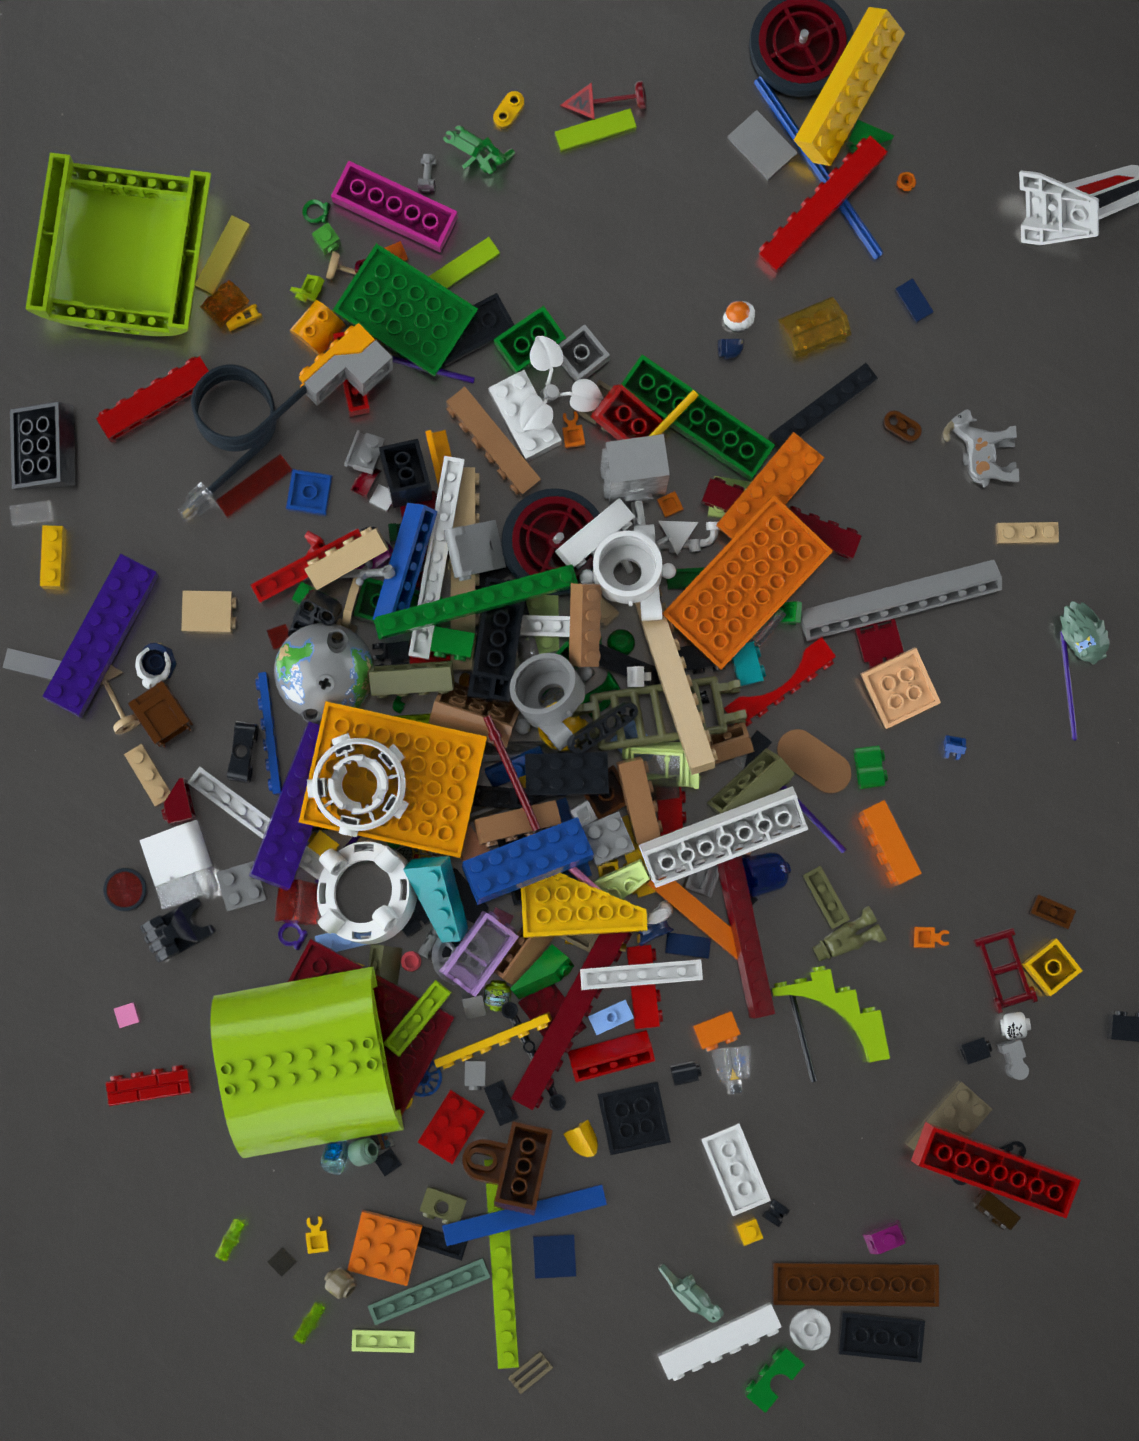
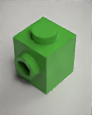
[312,223,341,255]

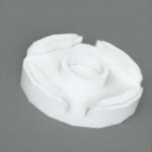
[789,1308,831,1350]

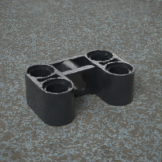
[288,589,342,637]
[227,721,259,784]

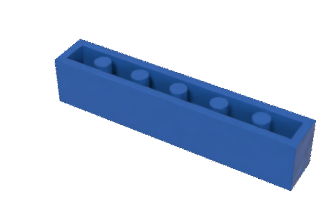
[372,503,438,620]

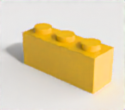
[40,525,67,590]

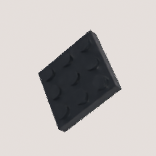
[597,1081,671,1155]

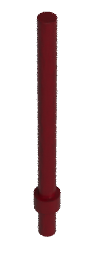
[483,715,541,832]

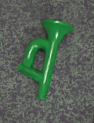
[581,671,621,719]

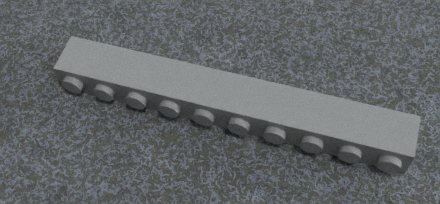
[801,560,1002,641]

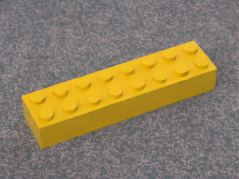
[794,7,905,166]

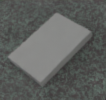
[727,110,797,180]

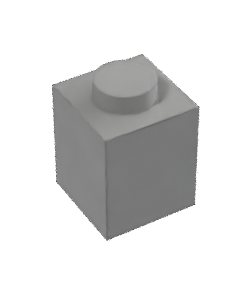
[465,1061,486,1090]

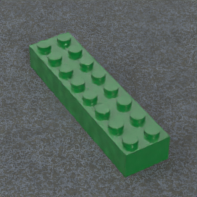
[621,354,775,482]

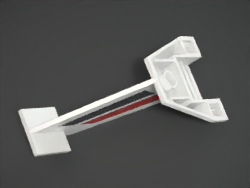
[1019,165,1139,245]

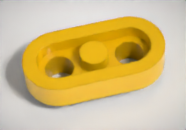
[493,91,524,129]

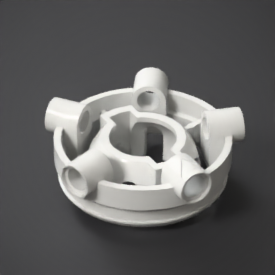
[307,733,409,837]

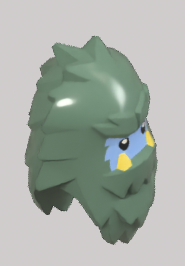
[1060,601,1110,665]

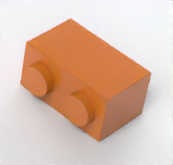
[693,1011,740,1052]

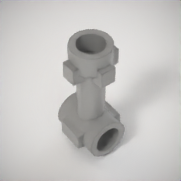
[418,154,436,193]

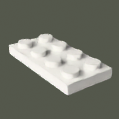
[701,1123,771,1216]

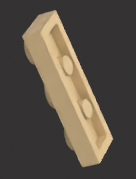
[997,522,1059,544]
[124,744,171,807]

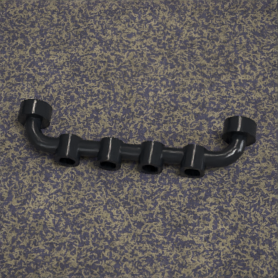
[501,1002,566,1111]

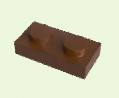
[1030,894,1076,930]

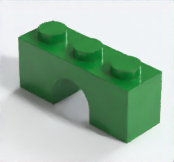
[745,1346,805,1413]

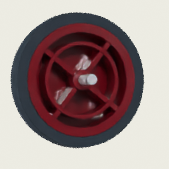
[749,0,854,97]
[501,488,600,595]

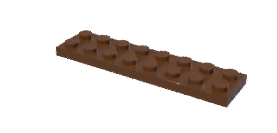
[773,1262,939,1307]

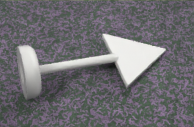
[620,521,698,575]

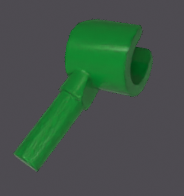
[392,696,406,713]

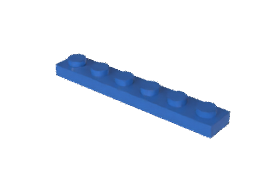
[255,672,282,795]

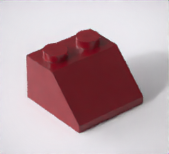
[161,778,197,826]

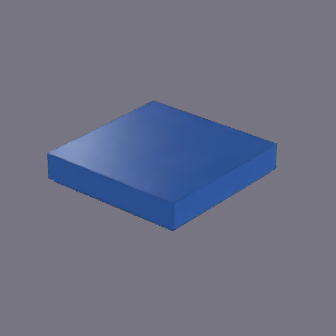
[286,469,333,516]

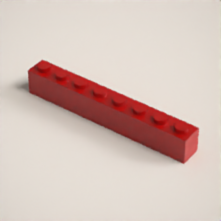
[759,136,888,273]

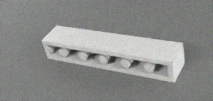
[657,1302,782,1381]

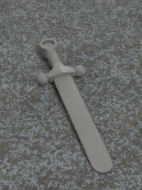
[304,561,395,586]

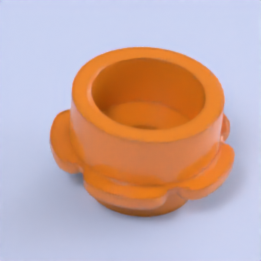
[897,172,916,191]

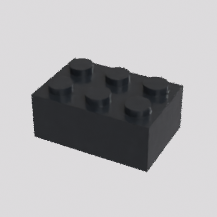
[379,438,433,508]

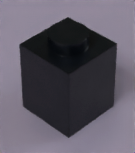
[959,1037,992,1065]

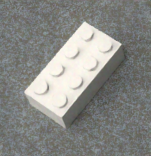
[488,370,562,462]

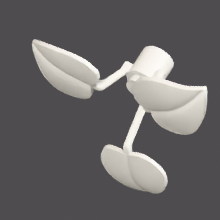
[520,336,604,431]

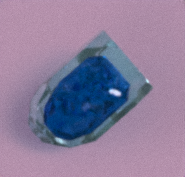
[320,1140,348,1175]

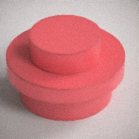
[401,951,421,972]

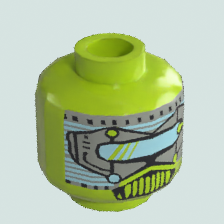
[483,980,511,1011]

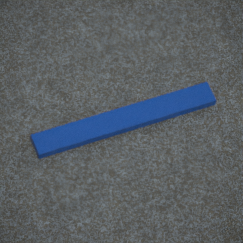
[442,1184,607,1246]

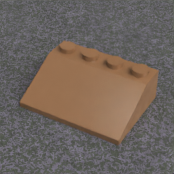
[428,682,520,748]

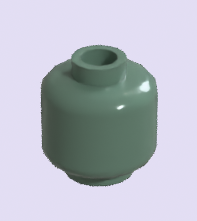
[348,1138,379,1166]

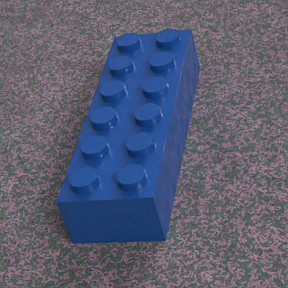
[462,817,594,905]

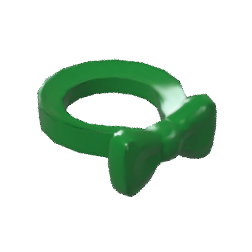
[302,199,331,224]

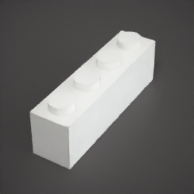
[555,498,635,569]

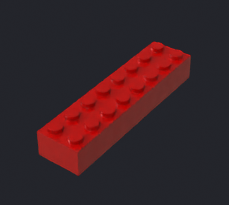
[911,1122,1081,1219]

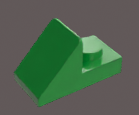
[766,601,802,625]

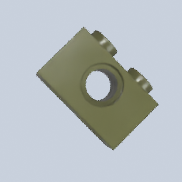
[420,1186,467,1224]

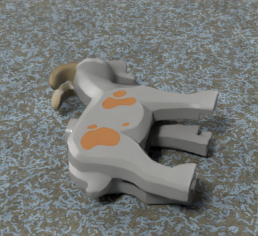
[943,409,1019,488]

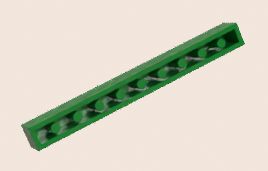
[374,564,578,640]

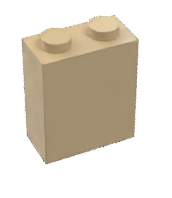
[181,591,237,634]

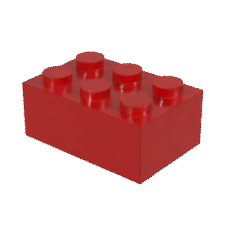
[590,384,663,440]

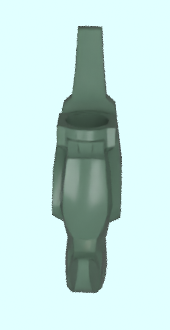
[659,1264,724,1323]

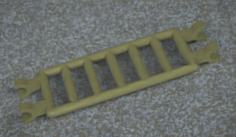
[571,676,747,751]

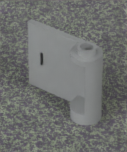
[444,520,506,581]

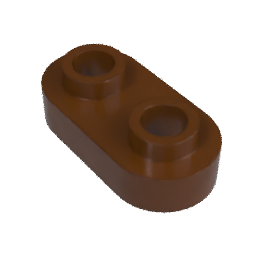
[883,410,922,442]

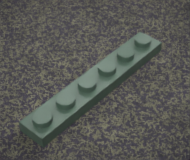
[368,1258,491,1325]

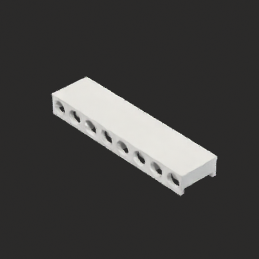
[639,786,808,888]

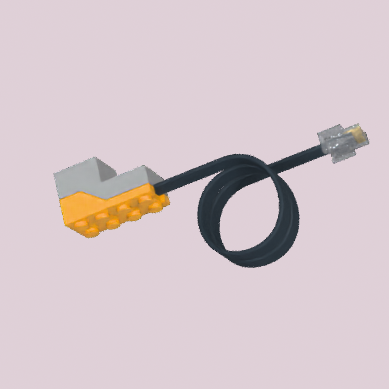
[178,323,393,522]

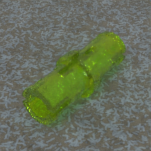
[215,1218,246,1262]
[293,1302,326,1345]

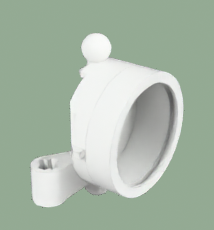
[579,524,676,621]

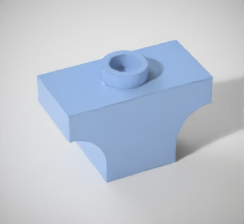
[588,999,634,1035]

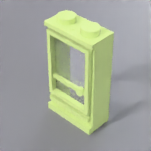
[622,742,701,789]

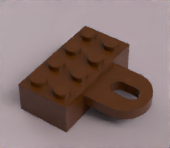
[462,1121,553,1216]

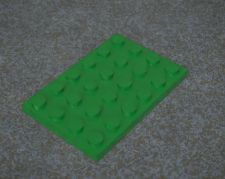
[332,243,478,377]

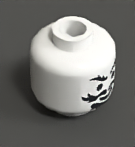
[1000,1012,1031,1040]

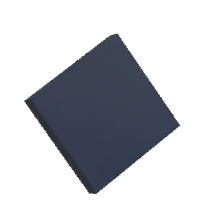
[533,1234,576,1279]

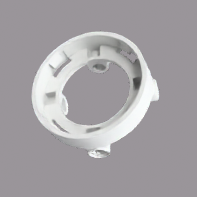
[317,841,417,944]

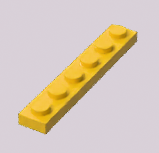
[433,1012,552,1069]

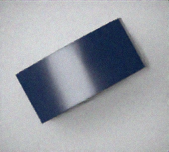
[665,933,711,959]

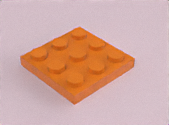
[347,1210,423,1286]

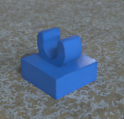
[944,735,966,760]

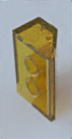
[778,297,852,358]

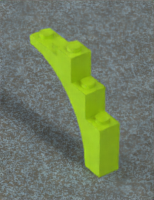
[770,966,890,1062]

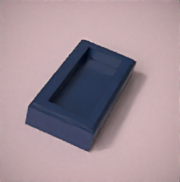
[895,278,934,323]

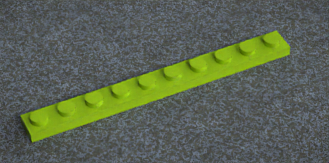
[484,1159,519,1369]

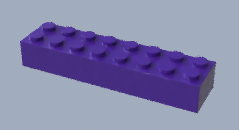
[42,553,159,718]
[249,721,320,891]

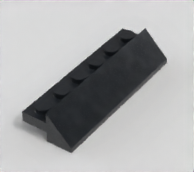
[467,577,525,702]

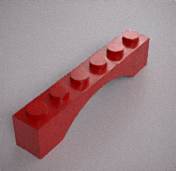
[723,637,836,727]

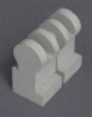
[995,1039,1029,1080]

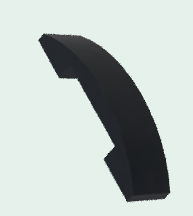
[472,785,534,809]

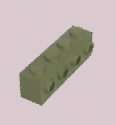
[369,661,455,698]

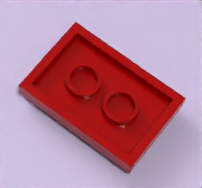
[418,1090,485,1164]

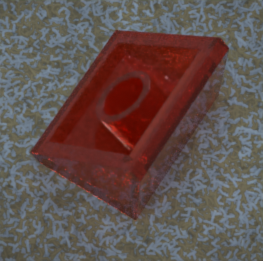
[275,879,318,926]

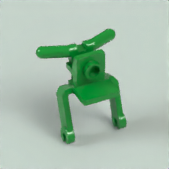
[443,125,515,175]

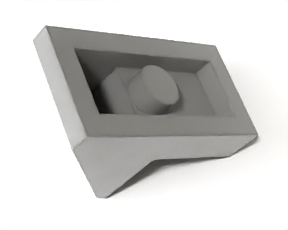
[460,987,487,1019]

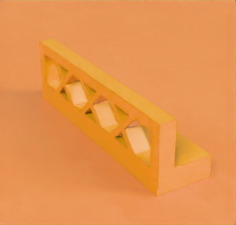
[425,430,452,488]

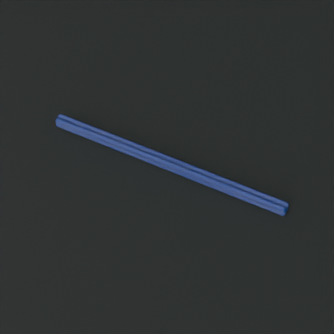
[754,76,883,259]

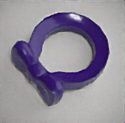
[278,922,308,950]

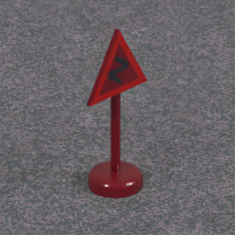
[560,81,647,120]

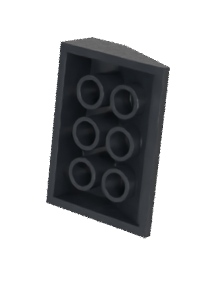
[10,402,75,489]

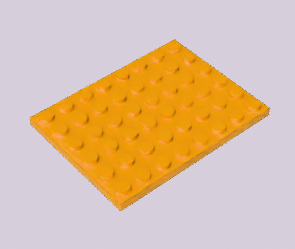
[299,701,487,858]

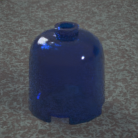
[742,852,791,898]

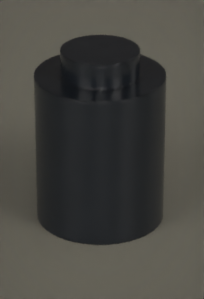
[670,1061,702,1086]

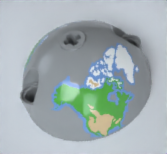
[274,623,374,723]

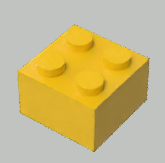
[1021,938,1083,996]

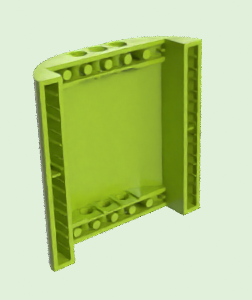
[26,152,211,336]
[210,966,404,1158]

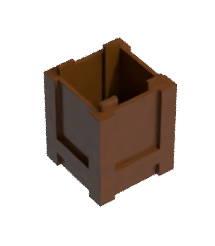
[128,681,194,748]

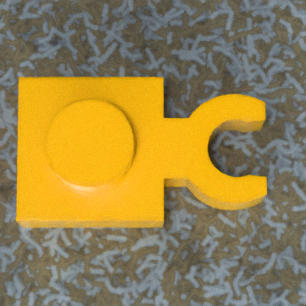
[305,1216,329,1254]

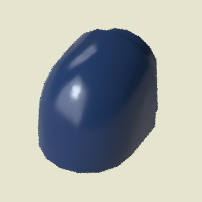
[718,339,744,360]

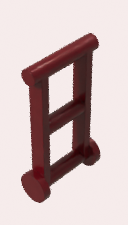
[974,928,1038,1014]

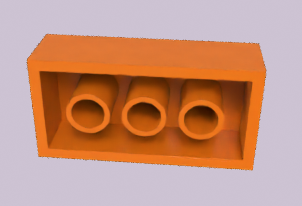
[858,800,922,886]

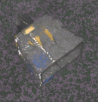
[711,1045,751,1094]

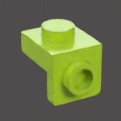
[290,274,325,302]

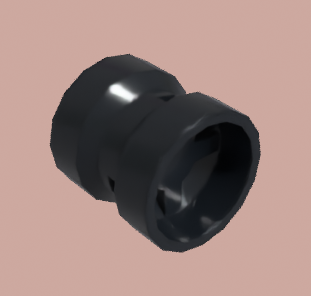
[762,1199,790,1227]

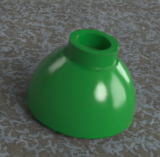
[607,629,635,655]

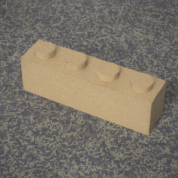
[305,526,389,590]

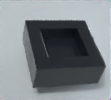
[375,1148,402,1176]

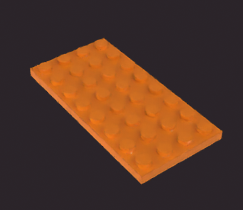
[662,495,833,670]

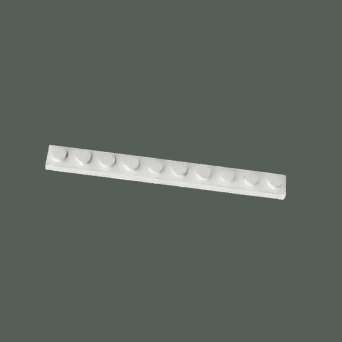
[408,456,465,660]

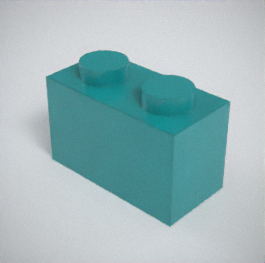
[731,641,766,688]

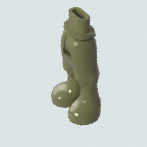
[812,906,887,962]

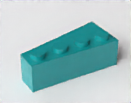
[403,856,469,943]

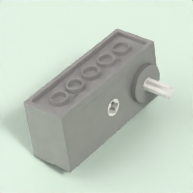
[600,434,670,526]

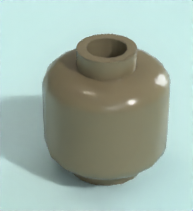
[324,1268,356,1299]

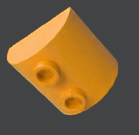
[290,300,346,355]

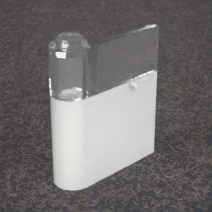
[140,820,221,910]

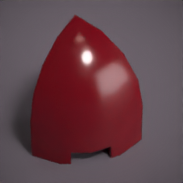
[350,468,382,499]

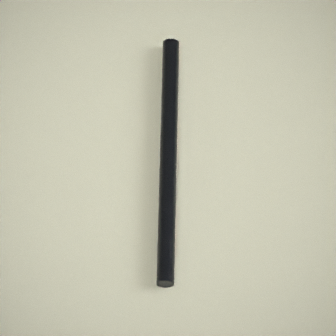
[789,995,817,1082]

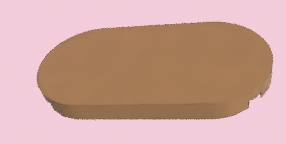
[777,729,851,793]

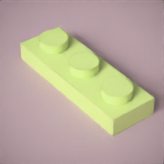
[352,1329,415,1353]

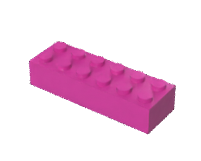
[331,160,458,253]

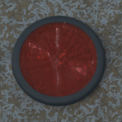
[103,868,146,911]

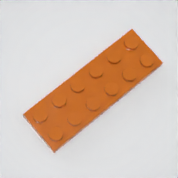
[716,432,825,539]

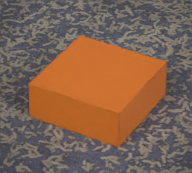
[657,491,684,519]

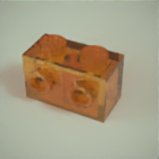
[200,280,250,328]

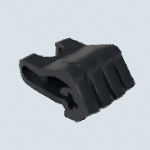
[140,898,216,963]

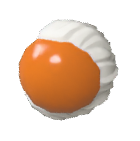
[723,301,755,332]

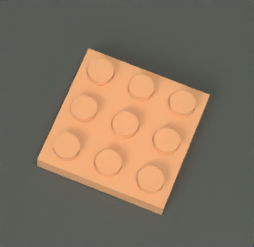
[860,647,941,729]

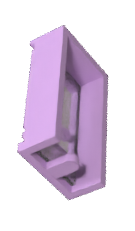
[439,911,519,997]

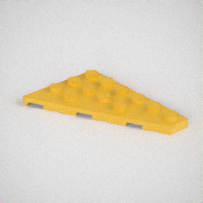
[521,873,648,938]

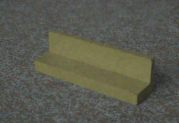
[368,944,402,985]

